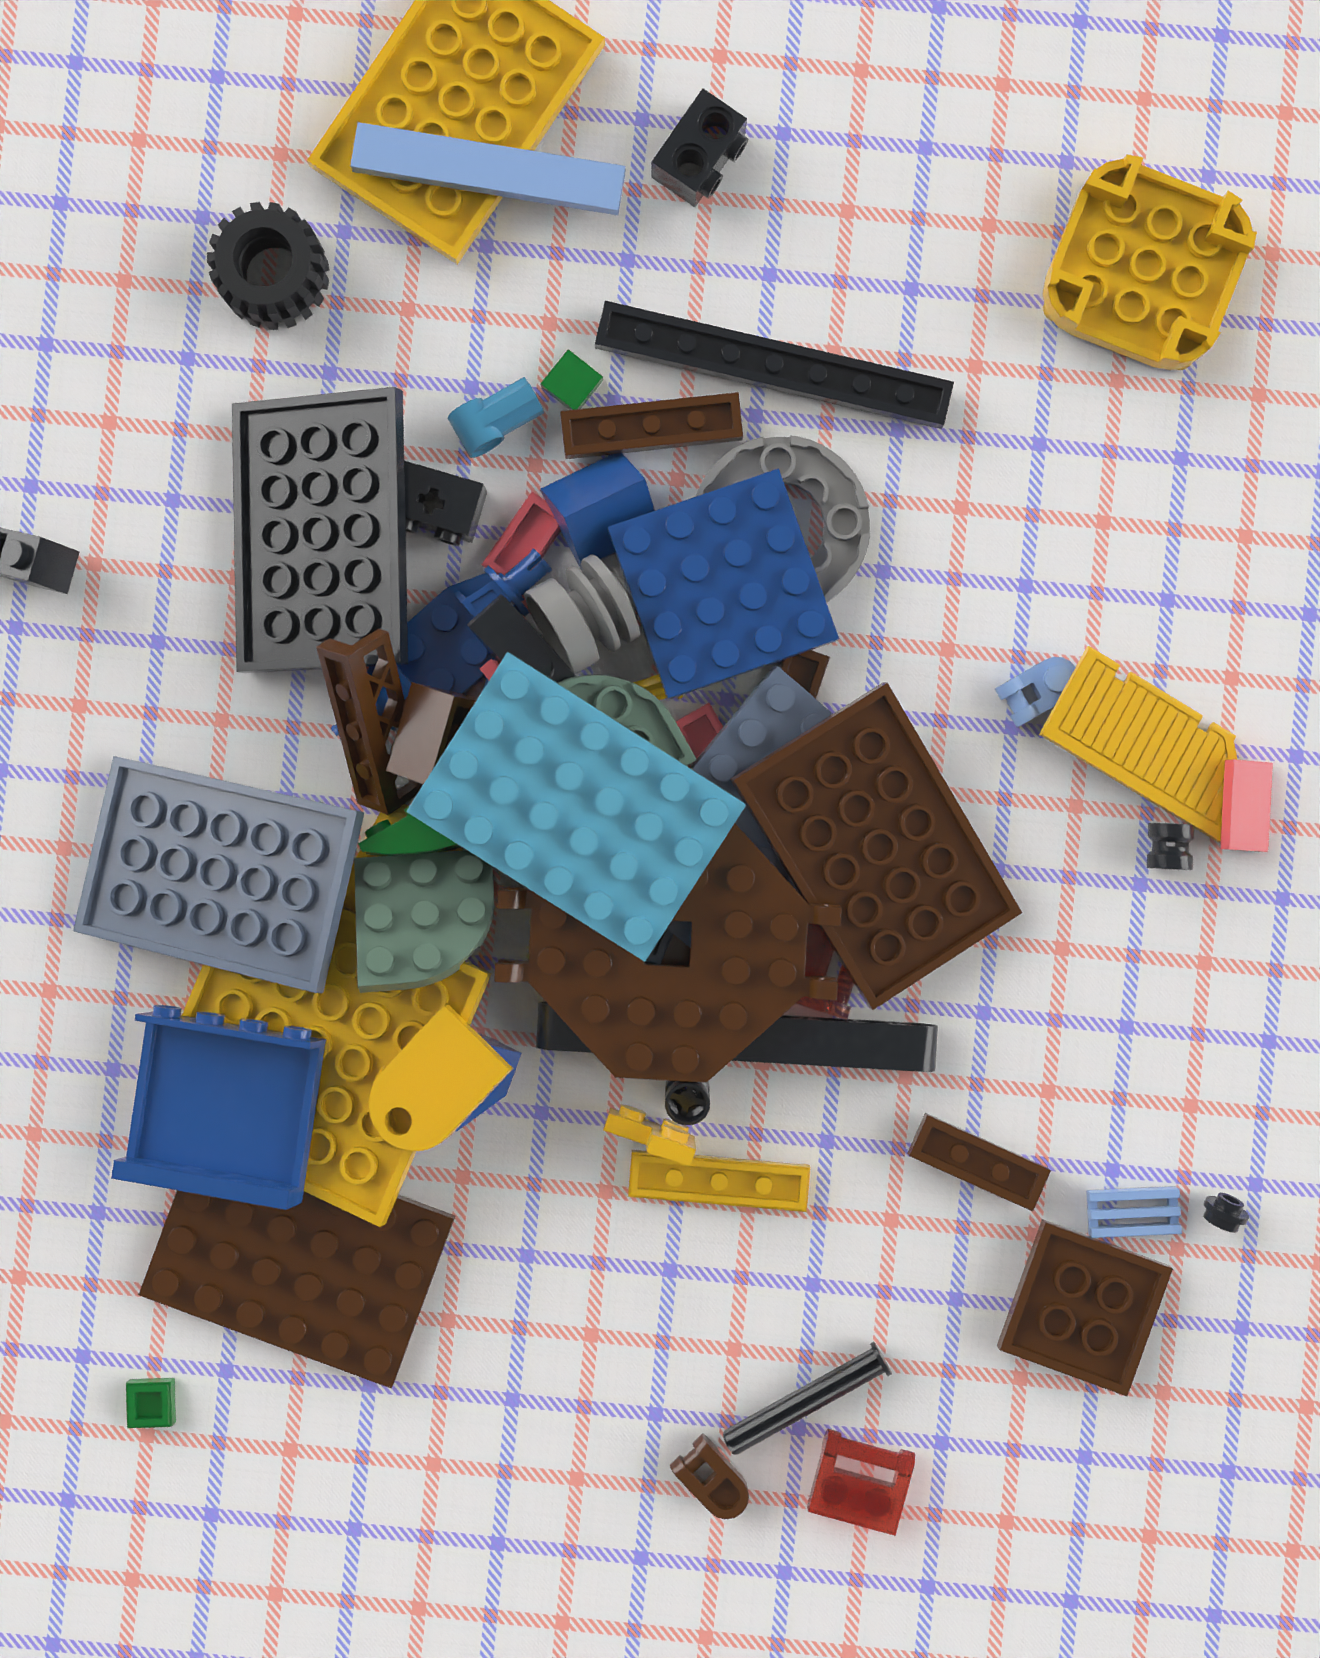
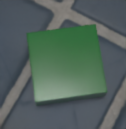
[540,349,603,410]
[126,1378,176,1428]

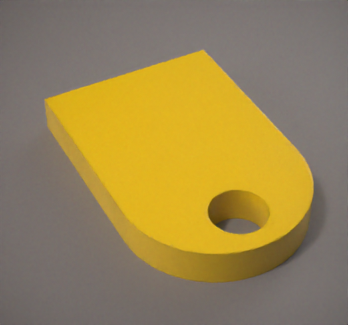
[369,1004,514,1151]

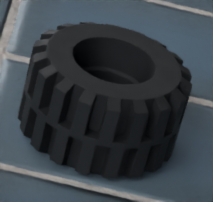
[207,202,330,330]

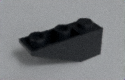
[0,528,80,594]

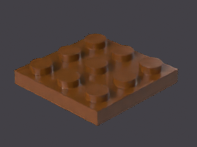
[997,1219,1173,1396]

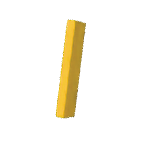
[628,1150,811,1212]

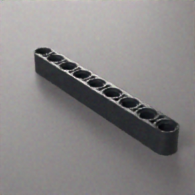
[536,1002,938,1072]

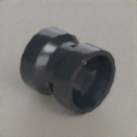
[1146,823,1195,870]
[665,1080,710,1125]

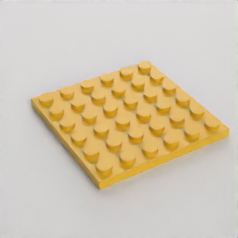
[181,906,492,1227]

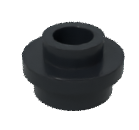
[1203,1192,1249,1233]

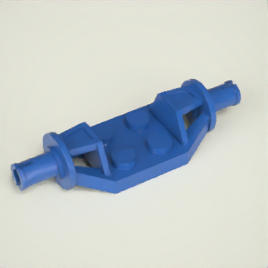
[331,548,552,737]

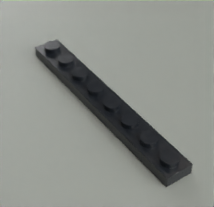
[595,301,954,429]

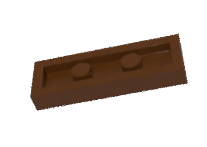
[907,1113,1051,1212]

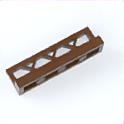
[316,629,423,815]

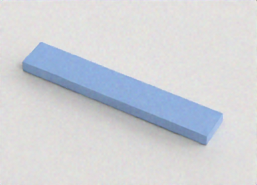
[350,122,626,215]

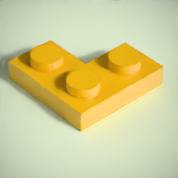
[603,1104,696,1167]

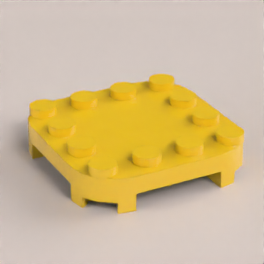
[1042,154,1257,370]

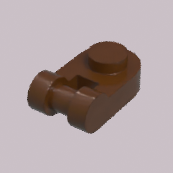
[669,1433,749,1519]

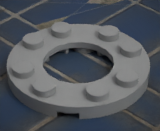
[696,435,870,603]

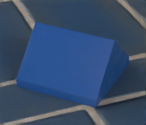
[540,453,655,570]

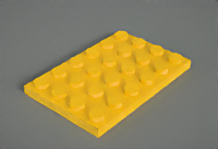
[307,0,605,265]

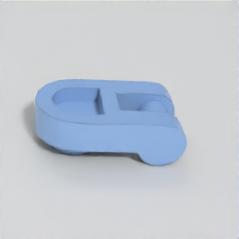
[995,657,1075,727]

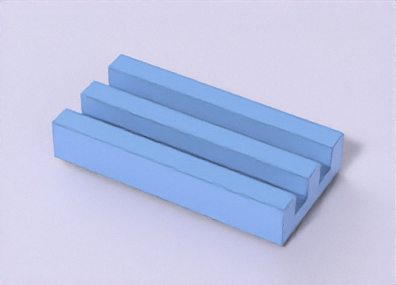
[1086,1186,1182,1238]

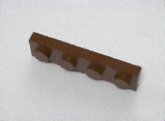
[560,392,743,459]

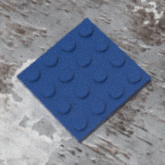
[607,468,839,700]

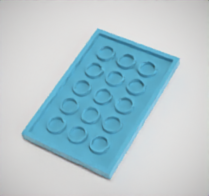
[406,652,746,962]

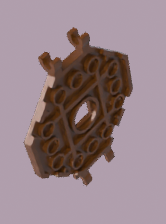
[494,823,842,1082]

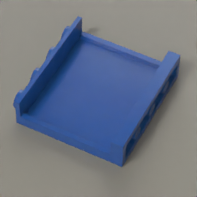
[111,1005,326,1210]

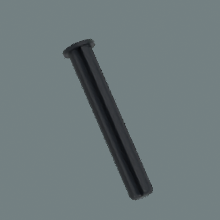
[723,1342,892,1455]

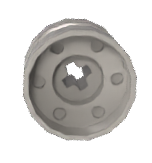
[524,554,640,674]

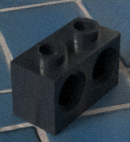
[651,88,749,207]

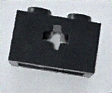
[404,460,487,546]

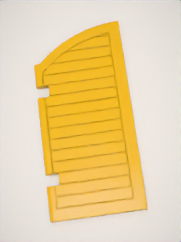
[1039,646,1237,842]

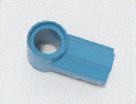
[447,377,544,458]

